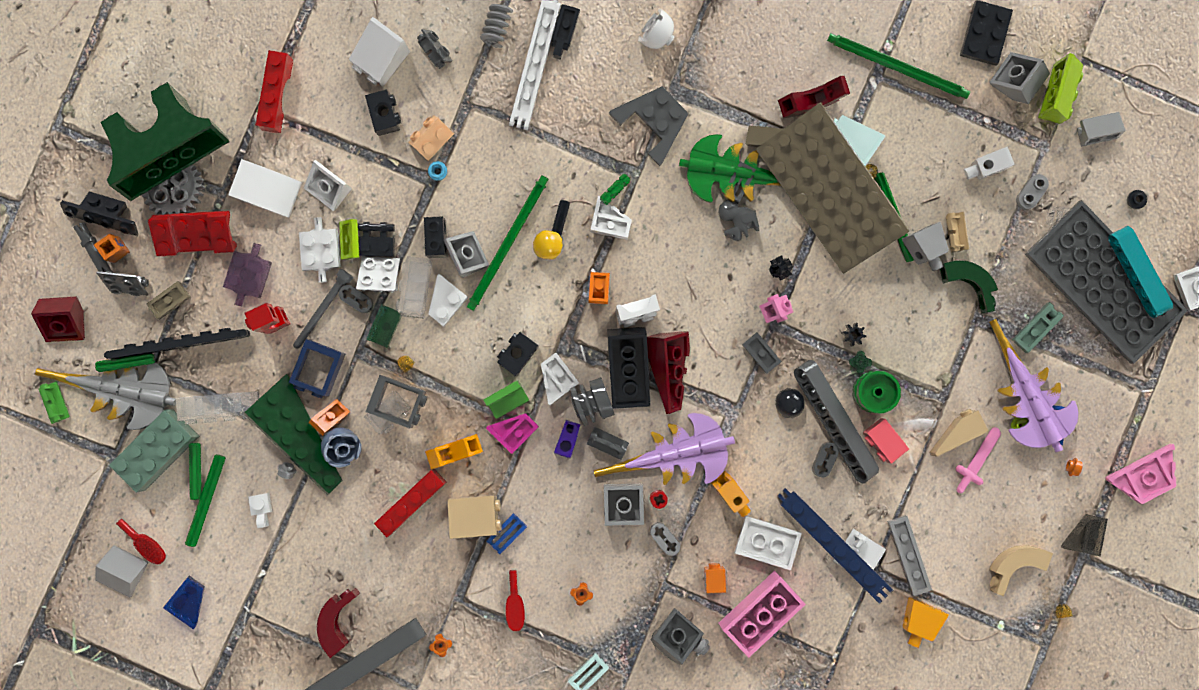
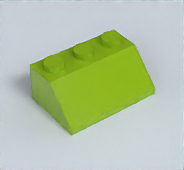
[1038,53,1083,124]

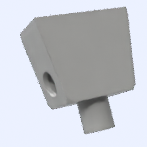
[902,222,949,271]

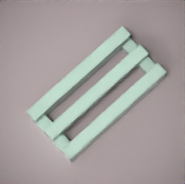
[568,653,609,690]

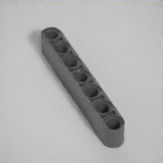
[794,360,879,484]
[305,618,426,690]

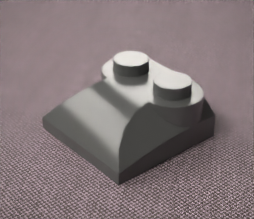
[650,608,704,665]

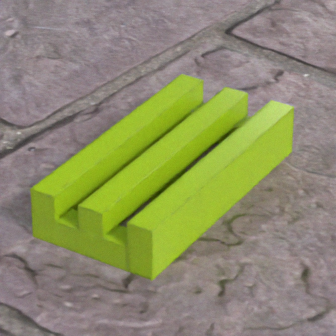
[339,219,359,260]

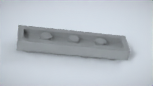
[887,515,932,596]

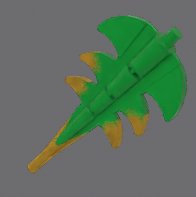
[679,134,781,203]

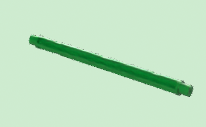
[827,33,971,99]
[467,175,549,311]

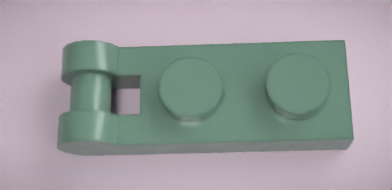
[1012,302,1064,353]

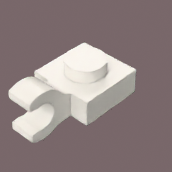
[248,493,272,528]

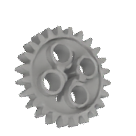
[142,164,205,215]

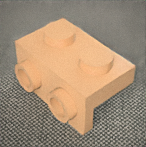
[408,116,454,161]

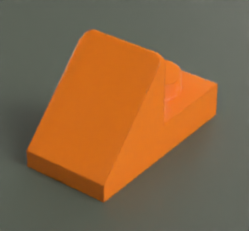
[588,272,610,304]
[309,399,350,436]

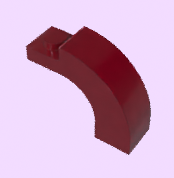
[778,75,850,118]
[317,588,360,658]

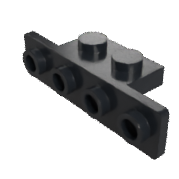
[60,191,138,236]

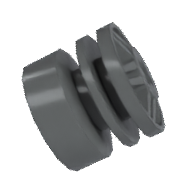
[570,377,615,426]

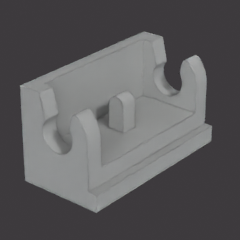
[1077,112,1126,147]

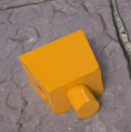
[710,471,751,517]
[903,597,949,648]

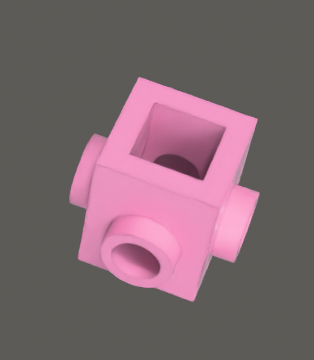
[759,294,793,323]

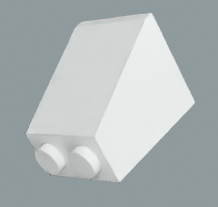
[349,17,410,87]

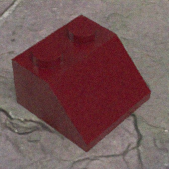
[31,296,85,342]

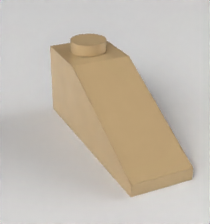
[930,409,989,457]

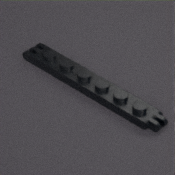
[104,328,250,359]

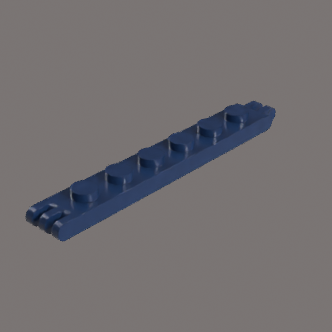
[777,488,894,604]

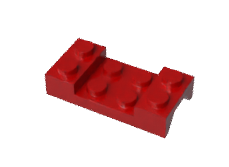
[148,211,237,256]

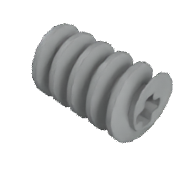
[480,4,513,48]

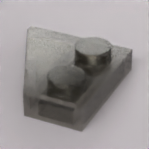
[1061,514,1108,557]

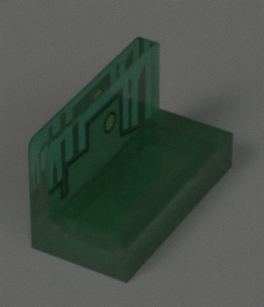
[366,304,403,348]

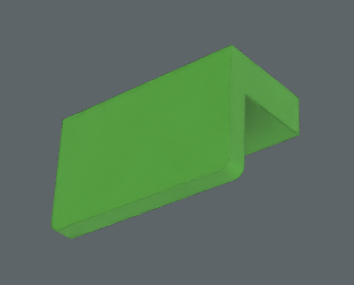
[483,380,529,419]

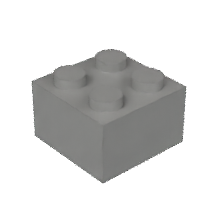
[604,483,644,526]

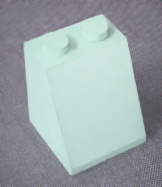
[833,115,885,166]

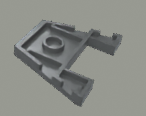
[609,86,689,166]

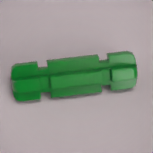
[600,174,631,205]

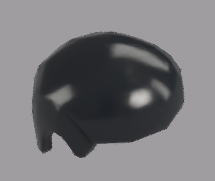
[775,388,805,419]

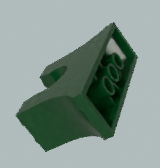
[100,82,230,201]

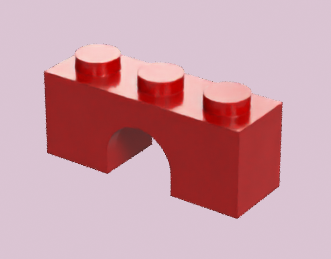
[244,303,291,334]

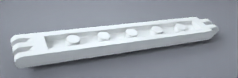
[509,0,561,130]

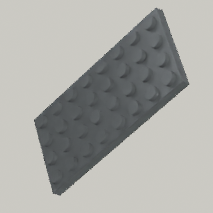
[1025,200,1188,364]

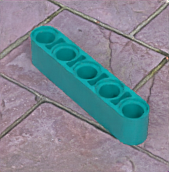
[1108,226,1173,318]

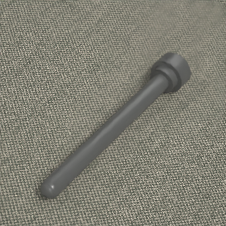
[293,269,353,349]

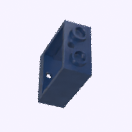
[289,339,346,399]

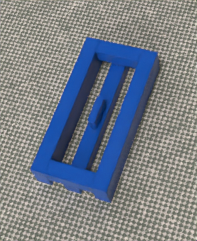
[486,513,527,554]

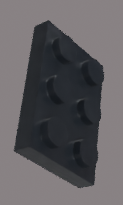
[960,0,1013,66]

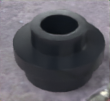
[1127,190,1147,209]

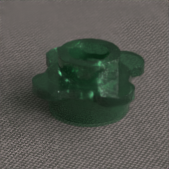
[849,351,872,374]

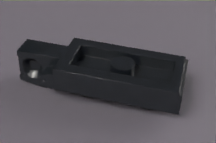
[551,4,580,60]

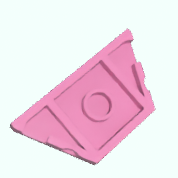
[1105,444,1176,504]

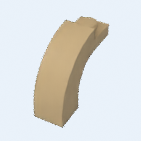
[989,545,1053,596]

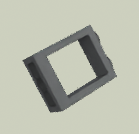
[366,375,428,428]

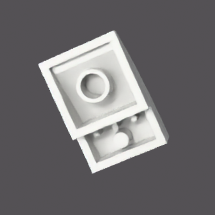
[228,159,302,218]

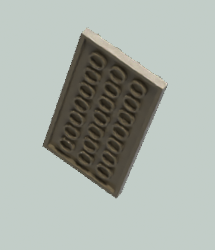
[756,102,910,274]

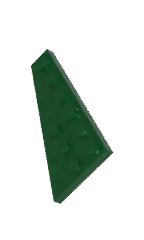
[243,374,343,495]

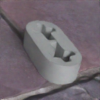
[650,522,680,556]

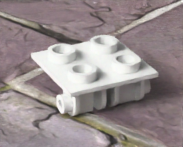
[356,256,400,293]
[833,529,886,570]

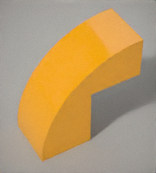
[425,434,483,469]

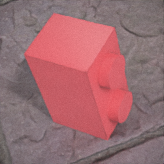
[863,418,909,464]

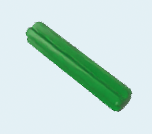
[95,353,155,372]
[189,443,202,500]

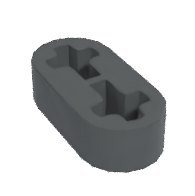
[339,285,373,313]
[812,442,839,478]

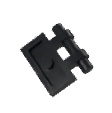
[358,222,395,257]

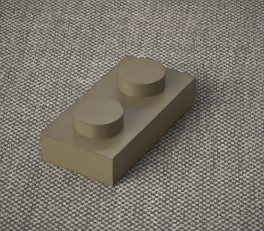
[147,281,191,320]

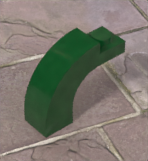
[939,261,998,314]

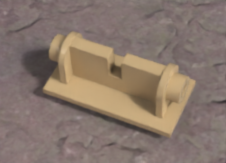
[945,211,969,253]

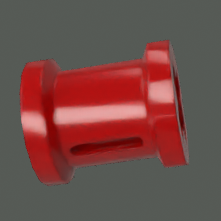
[650,490,668,509]

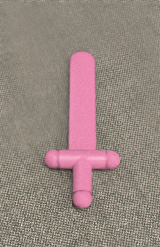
[956,428,1001,494]

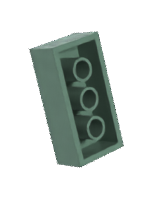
[109,409,200,493]

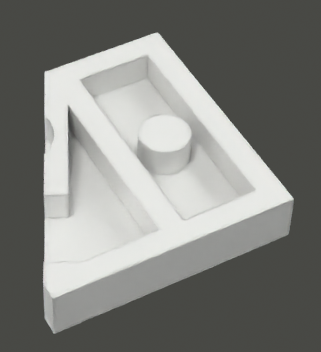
[590,196,632,240]
[429,274,468,326]
[541,353,579,405]

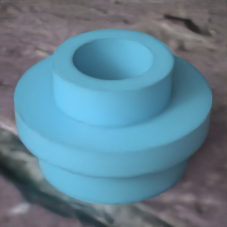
[428,161,447,181]

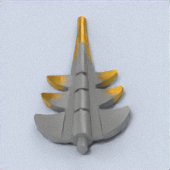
[35,359,177,430]

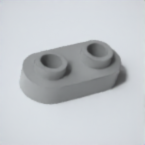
[1016,174,1049,210]

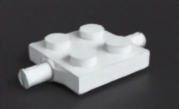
[299,217,341,283]

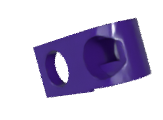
[554,420,581,459]

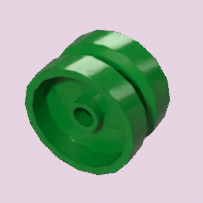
[852,371,901,413]

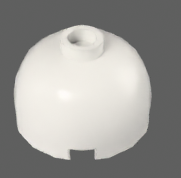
[638,9,674,49]

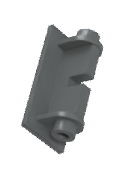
[417,29,453,69]
[587,427,629,460]

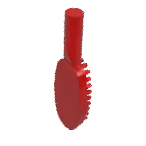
[116,519,166,565]
[506,570,525,631]

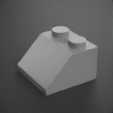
[989,52,1050,104]

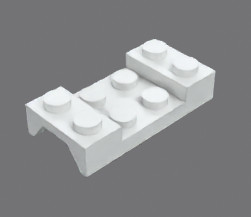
[615,294,660,328]

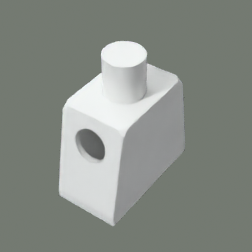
[964,146,1015,180]

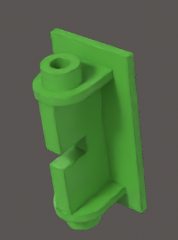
[38,381,70,424]

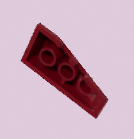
[647,331,690,414]

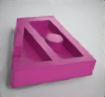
[486,413,539,454]

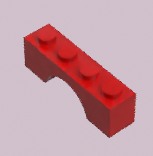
[255,50,293,133]
[374,469,447,537]

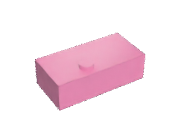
[718,570,806,658]

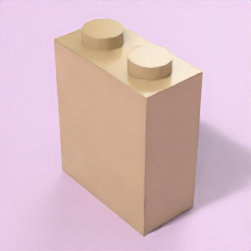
[447,496,502,539]

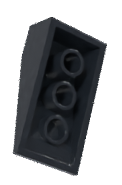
[607,327,650,409]

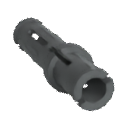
[73,222,113,273]

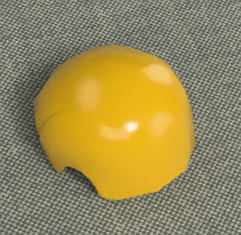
[533,230,562,260]

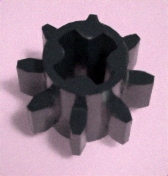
[769,255,793,281]
[841,323,867,347]

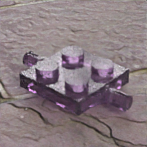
[223,243,272,307]

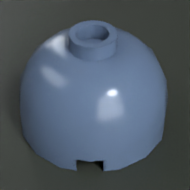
[321,427,361,468]

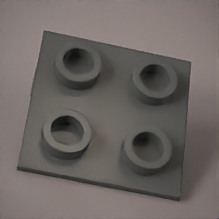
[96,271,149,296]

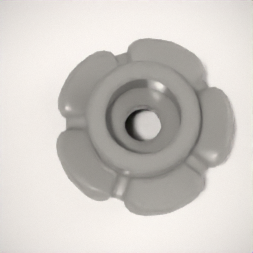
[277,462,297,479]
[693,637,710,656]

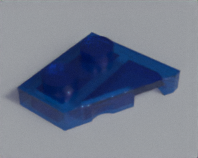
[163,575,205,630]

